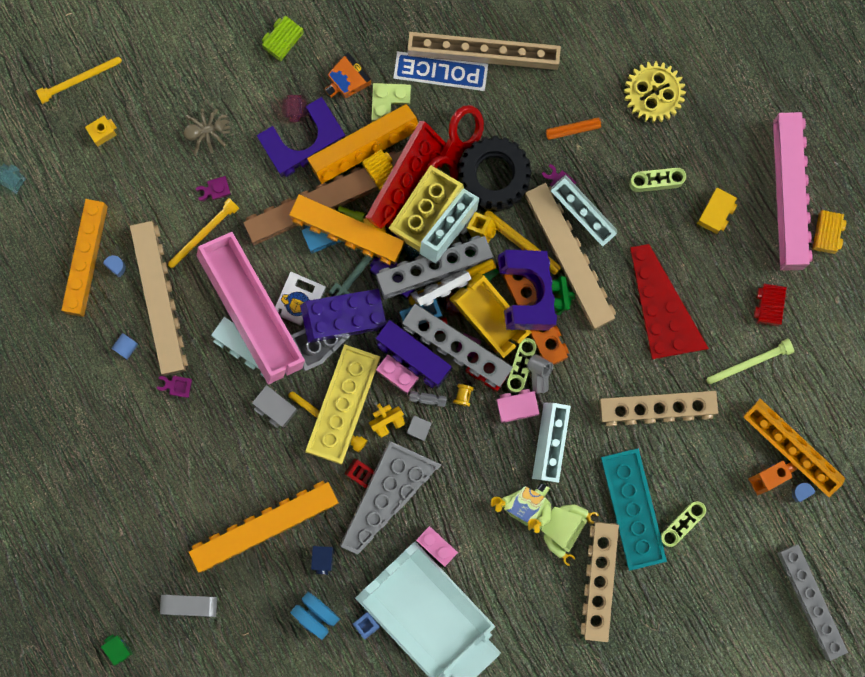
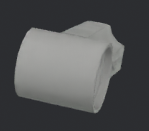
[527,354,553,394]

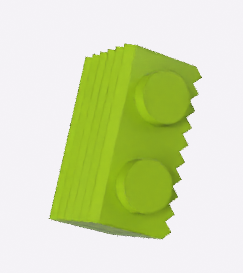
[262,15,304,62]

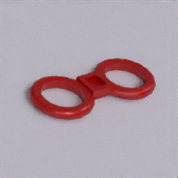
[423,105,484,181]

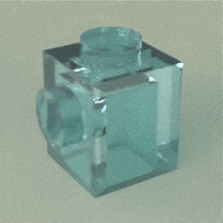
[0,163,26,194]

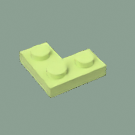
[371,83,411,122]

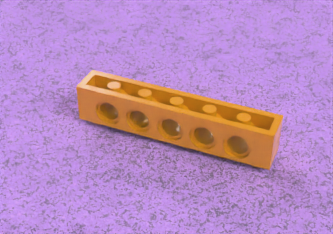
[744,398,845,497]

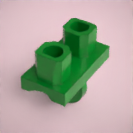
[552,276,576,315]

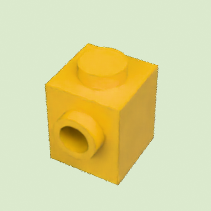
[85,115,117,147]
[467,212,496,243]

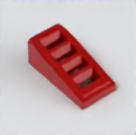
[345,458,374,488]

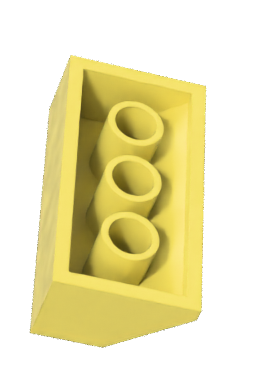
[389,165,464,252]

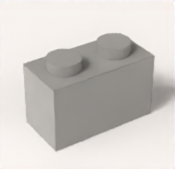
[252,385,298,428]

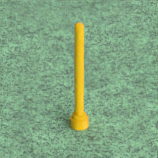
[36,57,122,104]
[168,198,240,268]
[288,391,368,453]

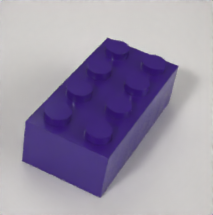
[300,289,386,343]
[376,320,452,388]

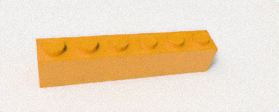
[307,104,418,184]
[289,194,405,265]
[61,199,108,317]

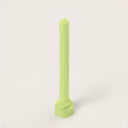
[706,338,794,384]

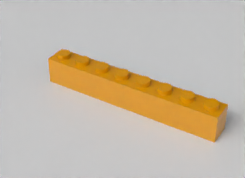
[189,481,339,573]

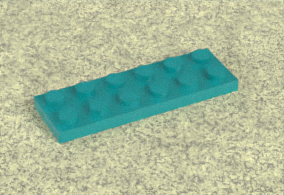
[601,448,667,571]

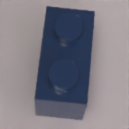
[311,546,334,575]

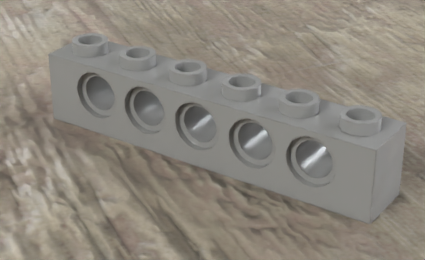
[376,236,493,300]
[402,303,513,388]
[777,544,848,661]

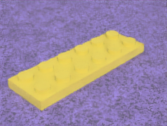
[305,344,381,465]

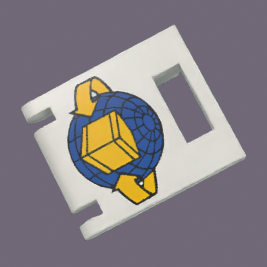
[275,272,326,327]

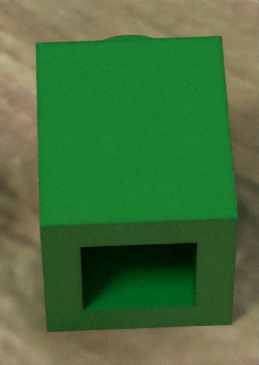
[101,634,133,666]

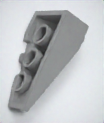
[291,329,351,372]

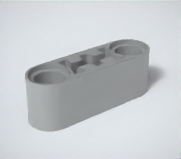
[160,595,217,617]

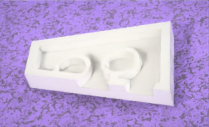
[410,269,472,306]

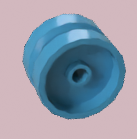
[290,591,340,640]

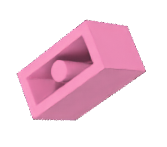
[376,355,419,395]
[496,389,539,423]
[416,526,458,567]

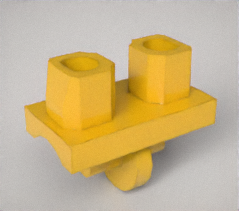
[368,403,405,438]

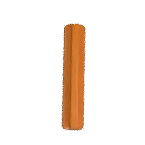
[546,118,601,140]

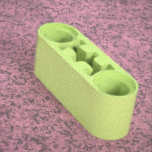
[629,168,686,192]
[507,338,536,394]
[660,501,706,547]

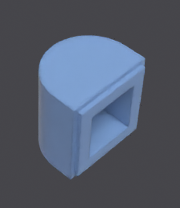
[103,255,126,277]
[111,333,139,360]
[792,483,815,503]
[353,612,380,640]

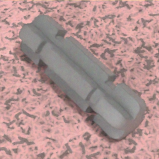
[409,391,447,407]

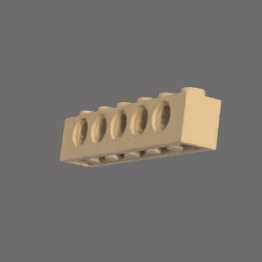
[599,391,718,426]
[581,521,619,642]

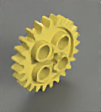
[624,61,686,123]

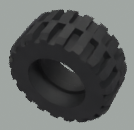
[458,136,531,212]

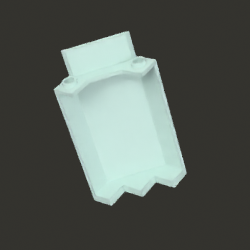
[355,541,501,677]

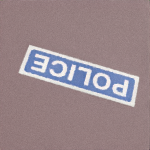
[393,51,488,91]

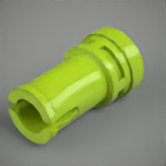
[338,206,366,222]

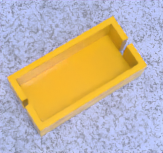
[449,273,532,358]

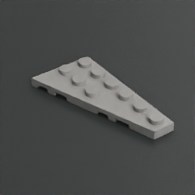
[339,440,441,554]

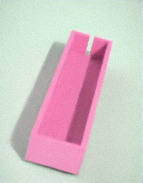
[773,112,812,271]
[196,232,305,385]

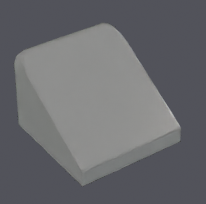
[407,416,432,441]

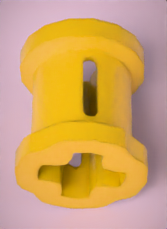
[453,384,474,407]

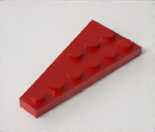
[365,121,446,229]
[630,244,709,360]

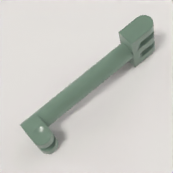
[329,255,376,296]

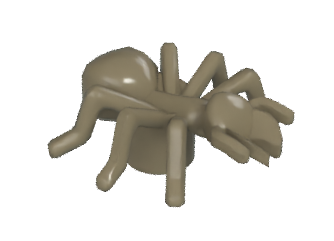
[184,108,230,154]

